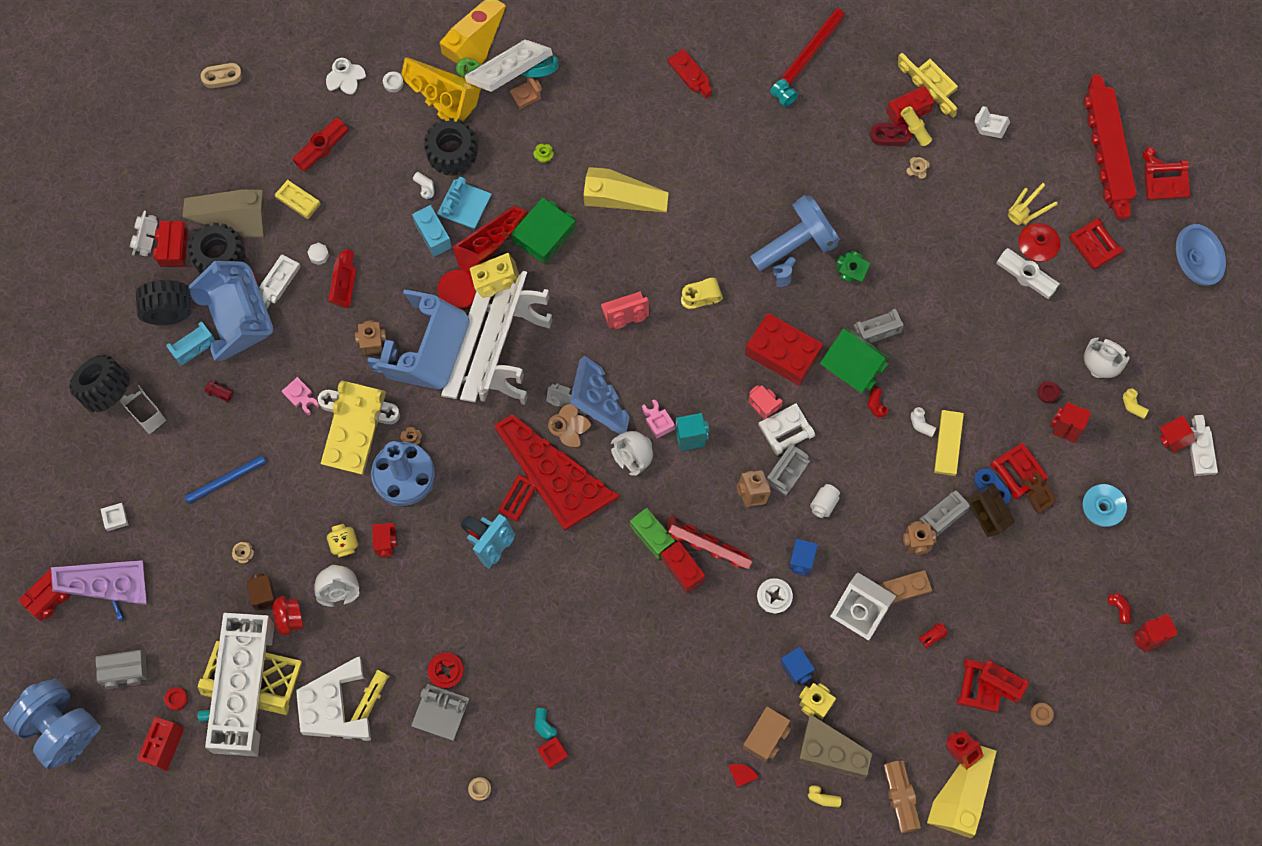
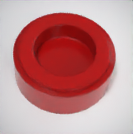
[164,687,188,711]

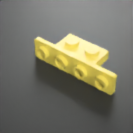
[898,53,958,118]

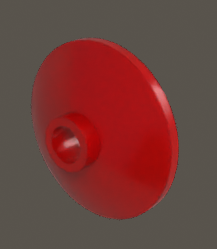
[1018,223,1060,262]

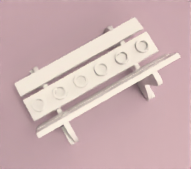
[441,271,552,405]

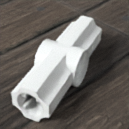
[996,248,1060,299]

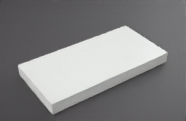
[465,40,553,92]

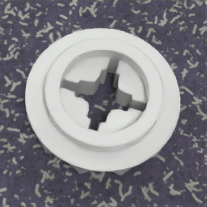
[757,578,793,614]

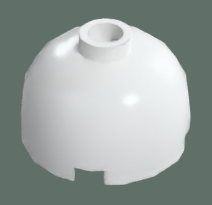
[1084,338,1130,378]
[611,431,653,475]
[314,565,359,607]

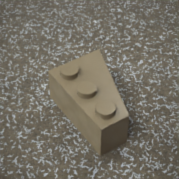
[798,714,872,780]

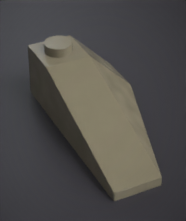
[183,190,267,238]

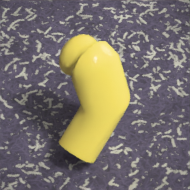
[1123,389,1149,419]
[808,786,841,808]

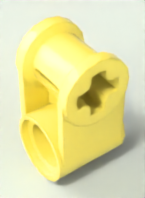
[681,278,723,309]

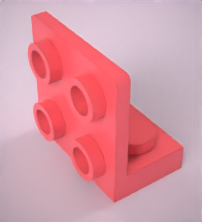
[601,291,649,329]

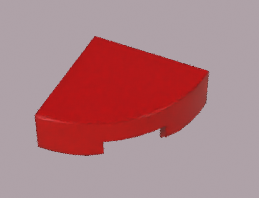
[728,764,758,788]

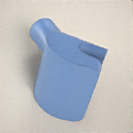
[773,257,796,287]

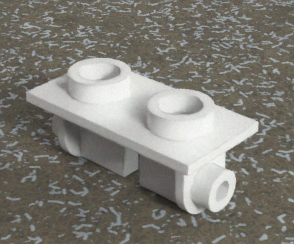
[130,211,158,256]

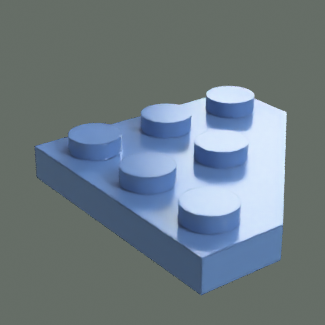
[570,356,629,434]

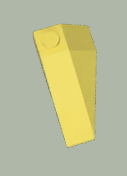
[584,167,669,213]
[927,745,996,838]

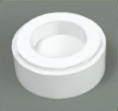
[383,72,404,92]

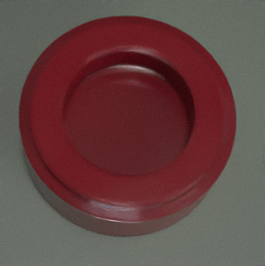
[1037,381,1060,404]

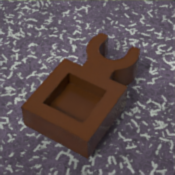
[1023,472,1056,513]

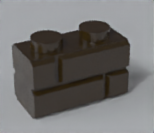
[966,483,1015,537]

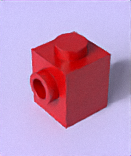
[1159,416,1196,453]

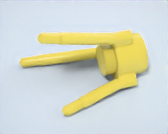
[1008,183,1058,225]

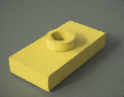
[275,180,321,219]

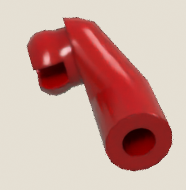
[1142,146,1167,174]
[1108,593,1131,624]

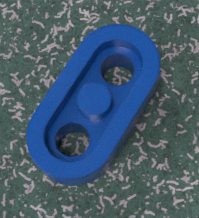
[974,469,1011,505]

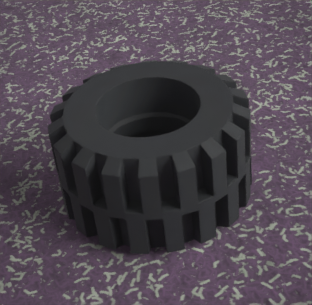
[424,118,478,175]
[188,223,246,274]
[135,280,192,325]
[69,354,130,413]

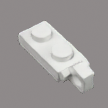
[259,255,301,309]
[1189,415,1218,476]

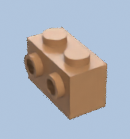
[742,707,791,763]

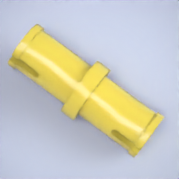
[901,106,932,146]

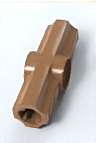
[884,761,921,833]

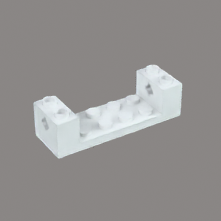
[205,613,275,757]

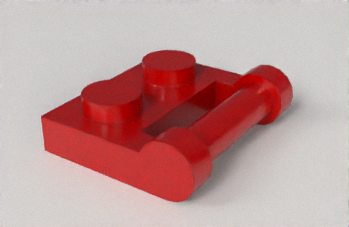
[1144,160,1190,200]
[1069,218,1124,271]
[990,442,1048,500]
[957,660,1006,713]

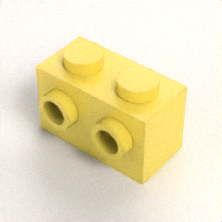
[470,253,519,298]

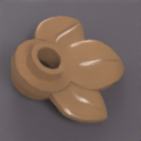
[548,404,591,447]

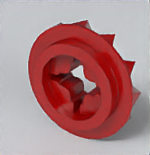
[428,653,464,689]

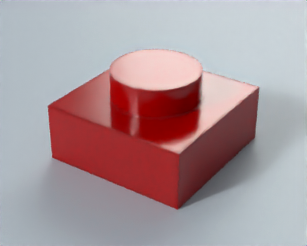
[537,737,568,770]

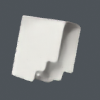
[120,385,166,434]

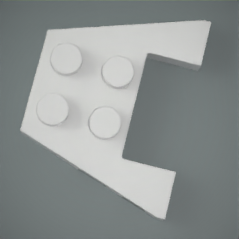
[296,657,371,741]

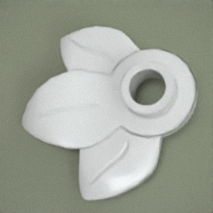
[326,58,366,95]

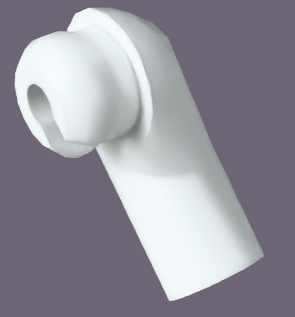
[413,172,435,199]
[910,407,936,437]

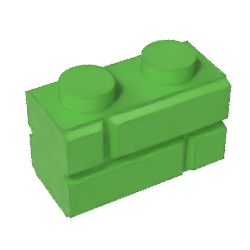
[630,508,675,560]

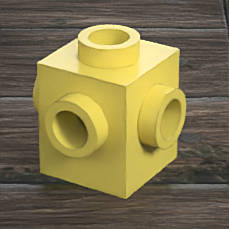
[799,683,836,721]

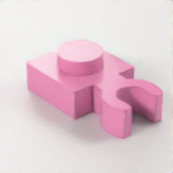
[282,377,319,415]
[642,400,675,439]

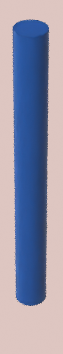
[184,455,266,504]

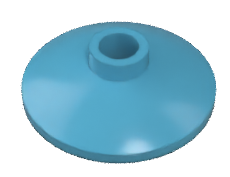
[1082,484,1127,527]

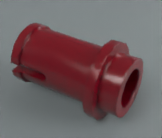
[205,380,234,403]

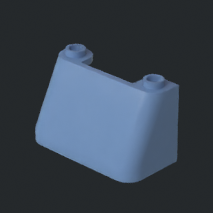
[189,261,273,360]

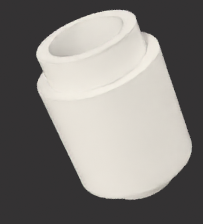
[810,484,840,518]

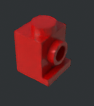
[372,523,397,558]
[945,730,984,770]

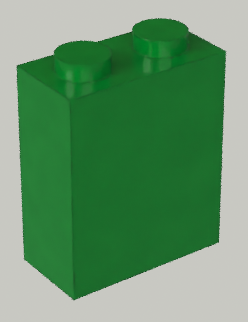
[511,198,576,265]
[820,327,890,393]

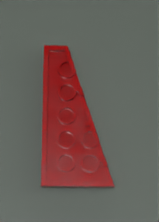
[494,414,620,532]

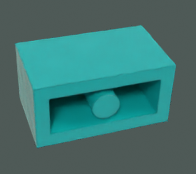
[676,413,709,451]

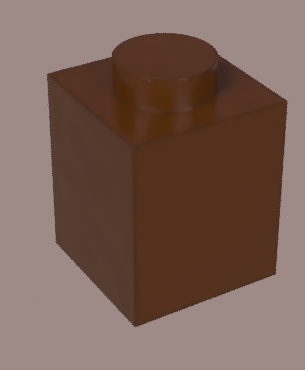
[246,574,276,610]

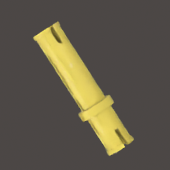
[350,670,389,722]

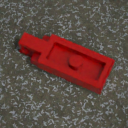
[667,49,712,99]
[328,249,357,308]

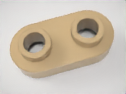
[201,63,242,88]

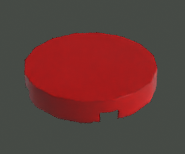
[437,270,477,310]

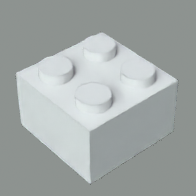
[830,572,896,640]

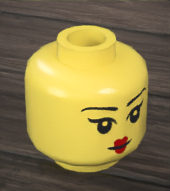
[327,524,358,558]

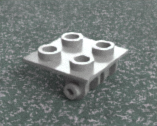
[411,684,469,741]

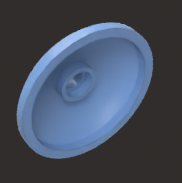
[1176,224,1226,286]

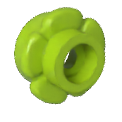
[533,144,554,163]

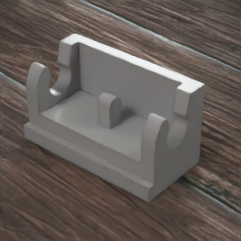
[854,309,904,343]
[767,443,810,496]
[919,491,970,537]

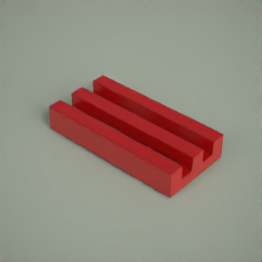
[498,474,536,522]

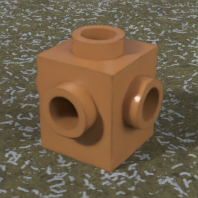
[355,321,387,355]
[737,470,771,507]
[903,521,936,555]

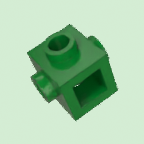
[835,251,870,283]

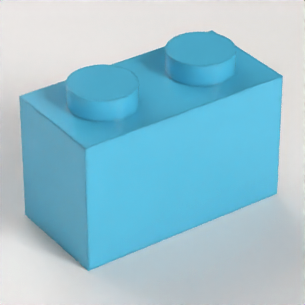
[412,205,452,257]

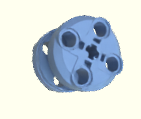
[3,678,101,770]

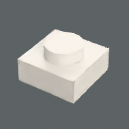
[101,503,129,531]

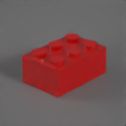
[745,313,823,386]

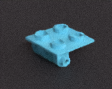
[437,177,492,229]

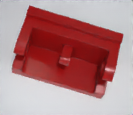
[976,659,1030,704]
[137,717,184,771]

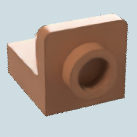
[510,77,542,110]

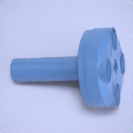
[750,195,840,272]
[371,441,435,506]

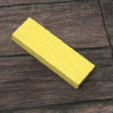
[934,410,964,476]

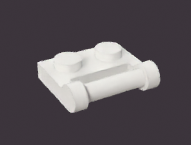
[758,404,815,456]

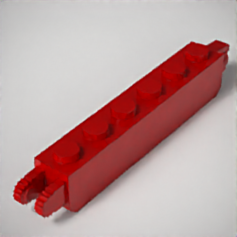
[1083,74,1137,220]

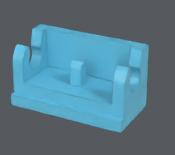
[166,321,215,366]

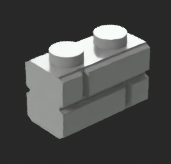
[96,650,147,689]

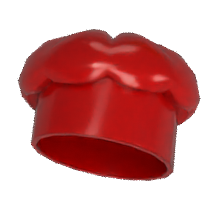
[273,596,303,635]

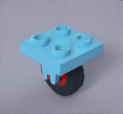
[460,514,515,569]

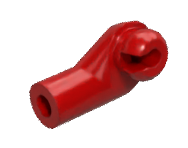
[868,387,888,418]

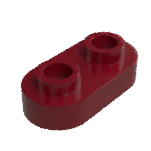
[870,123,912,146]

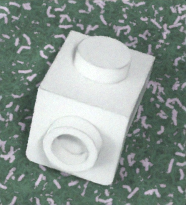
[975,106,1010,138]

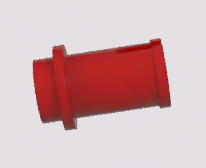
[918,623,948,649]

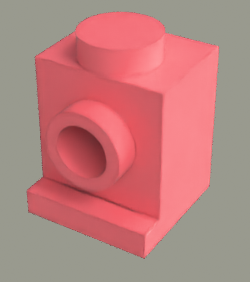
[748,385,783,420]

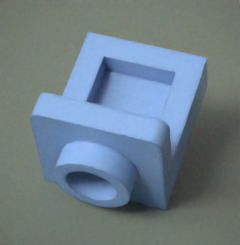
[367,340,399,373]

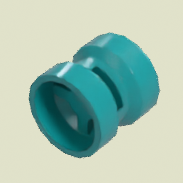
[770,79,798,108]

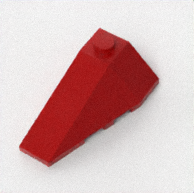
[452,206,528,273]

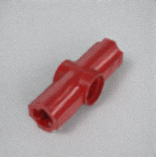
[292,118,349,172]

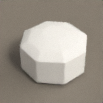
[308,243,329,265]

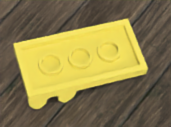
[321,381,386,475]

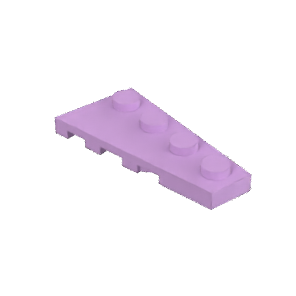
[51,560,147,605]

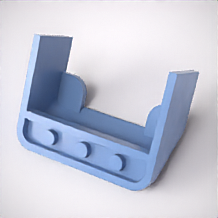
[376,289,470,389]

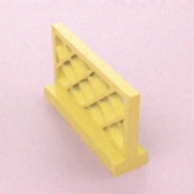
[197,641,302,715]

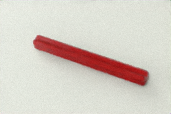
[781,8,845,86]

